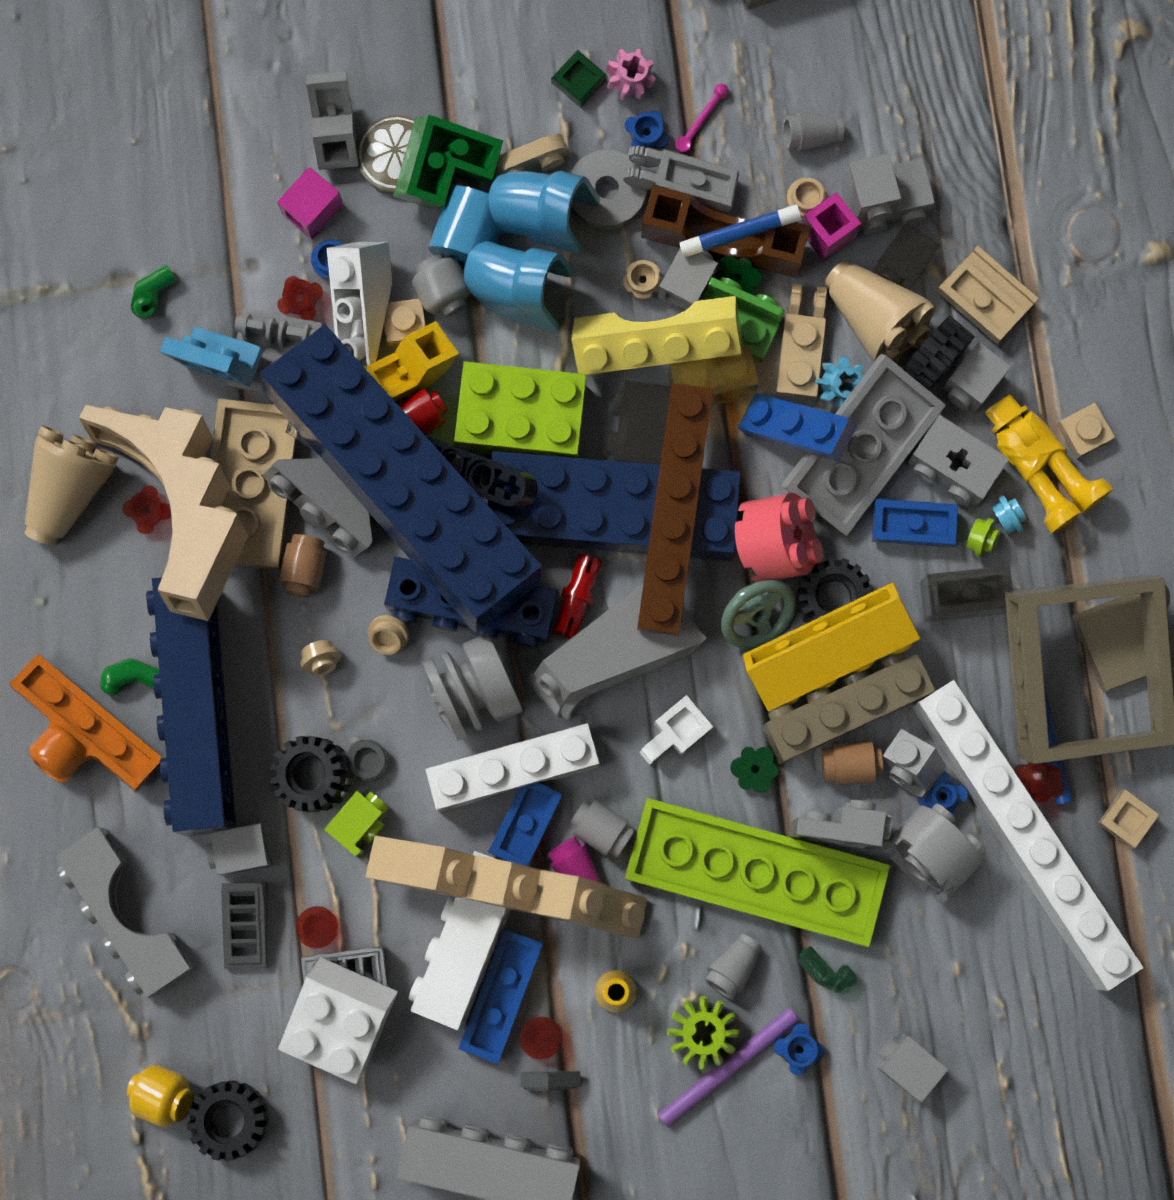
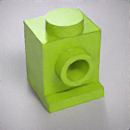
[324,791,390,858]

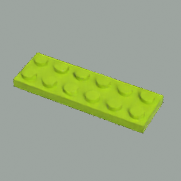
[625,798,890,947]

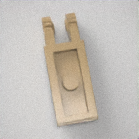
[775,284,827,400]

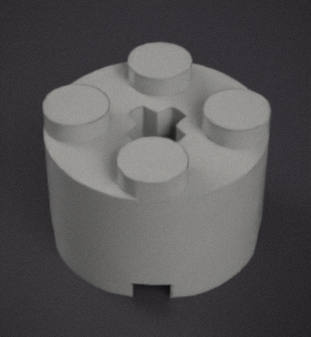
[883,804,985,902]

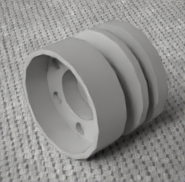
[422,633,523,741]

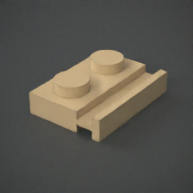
[937,246,1039,344]

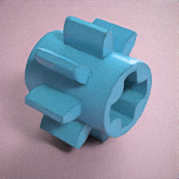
[815,357,864,408]

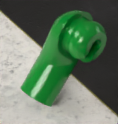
[131,265,177,319]

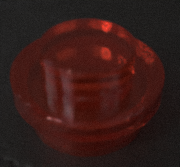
[296,906,339,949]
[520,1016,562,1060]

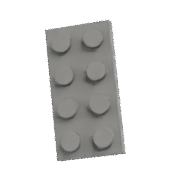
[781,354,946,536]

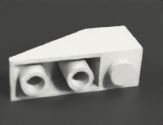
[327,242,392,367]

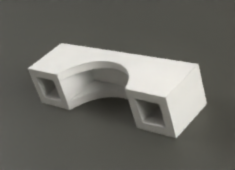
[425,723,599,813]

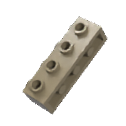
[762,652,936,765]

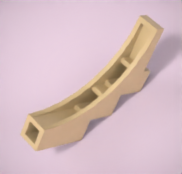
[79,405,248,621]
[365,836,647,939]

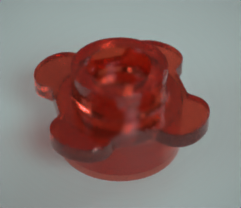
[277,276,323,321]
[123,486,171,534]

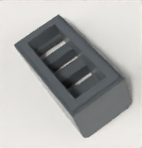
[222,883,267,969]
[301,946,390,988]

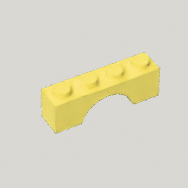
[571,296,741,375]

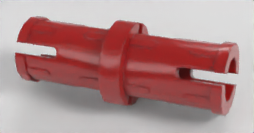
[552,554,602,639]

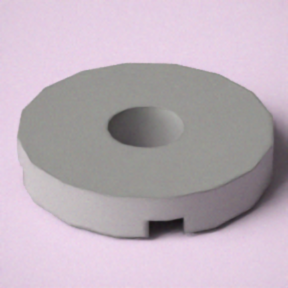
[571,149,647,230]

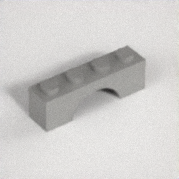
[55,827,197,998]

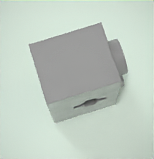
[908,414,1009,507]

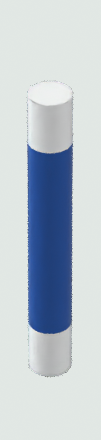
[679,204,802,258]

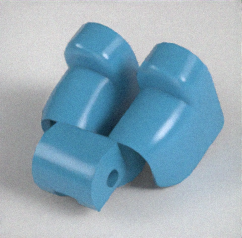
[428,171,601,332]

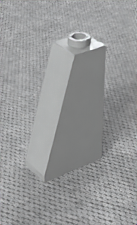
[534,583,707,706]

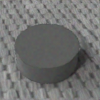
[346,740,389,782]

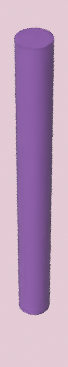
[657,1008,800,1128]

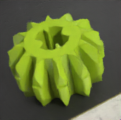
[667,996,740,1070]

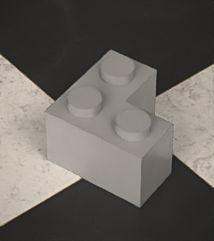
[840,153,935,235]

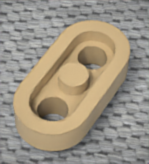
[493,134,569,180]

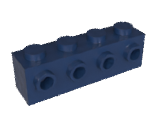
[384,556,558,648]

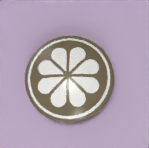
[357,115,415,193]

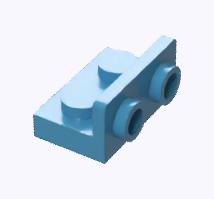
[160,327,264,387]

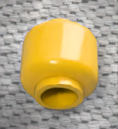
[126,1064,194,1128]

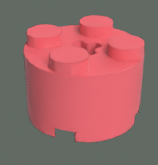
[735,493,823,582]

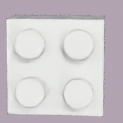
[278,957,398,1084]

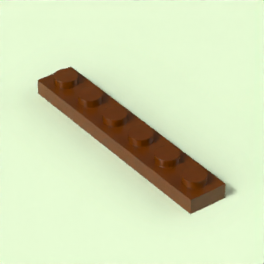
[637,383,713,636]

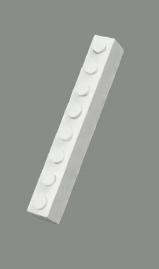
[912,680,1143,991]

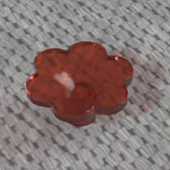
[1014,762,1065,802]

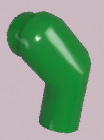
[100,658,159,695]

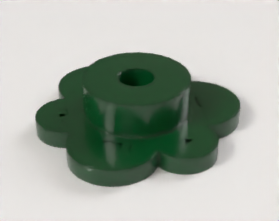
[716,255,762,295]
[730,747,779,793]

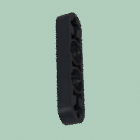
[426,436,538,509]

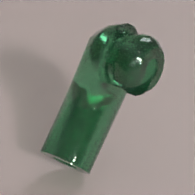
[796,946,858,995]

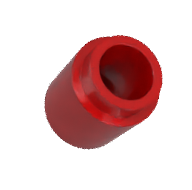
[397,388,448,435]

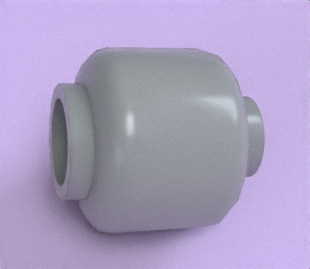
[412,253,470,317]

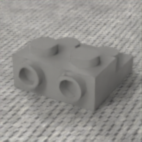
[789,800,892,850]

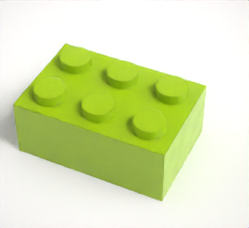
[454,361,586,458]

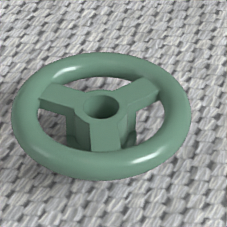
[721,580,796,649]

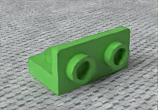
[702,277,785,363]

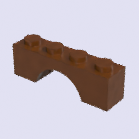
[641,185,811,278]

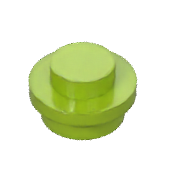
[966,518,1001,558]

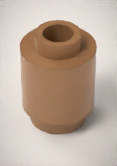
[278,534,327,598]
[821,741,883,785]

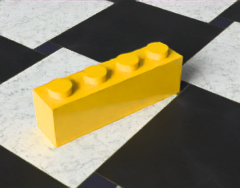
[742,582,920,712]

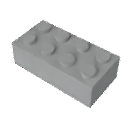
[396,1114,580,1200]

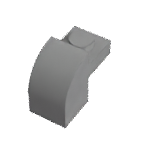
[306,71,358,170]

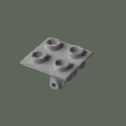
[226,309,322,393]

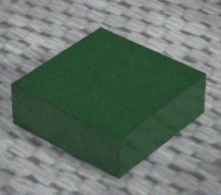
[551,50,607,108]

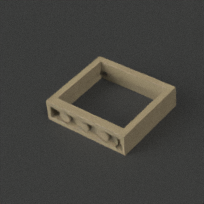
[1005,575,1174,764]

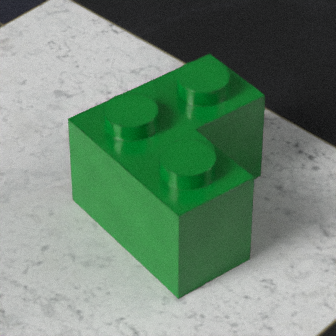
[393,114,503,209]

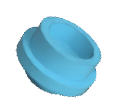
[992,495,1027,535]

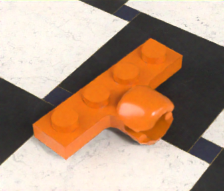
[9,654,162,793]

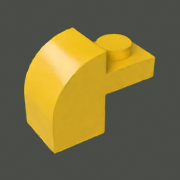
[364,321,459,401]

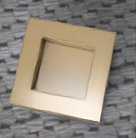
[384,299,426,346]
[1057,403,1115,459]
[1097,789,1159,849]

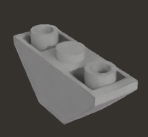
[261,458,372,556]

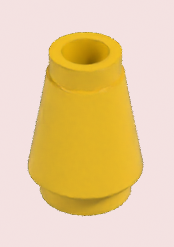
[595,970,637,1013]

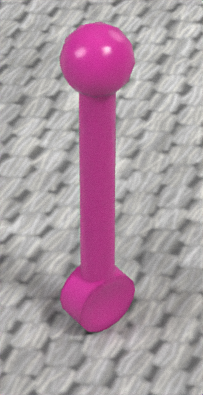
[675,83,729,154]

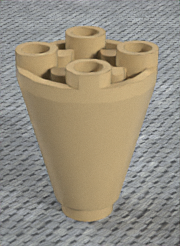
[825,261,936,364]
[24,425,119,546]

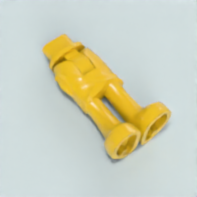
[985,394,1114,535]

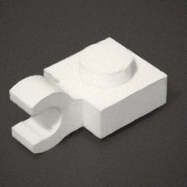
[639,695,713,765]

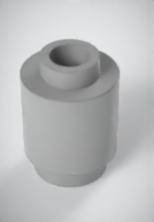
[570,800,635,858]

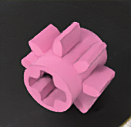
[605,48,656,100]

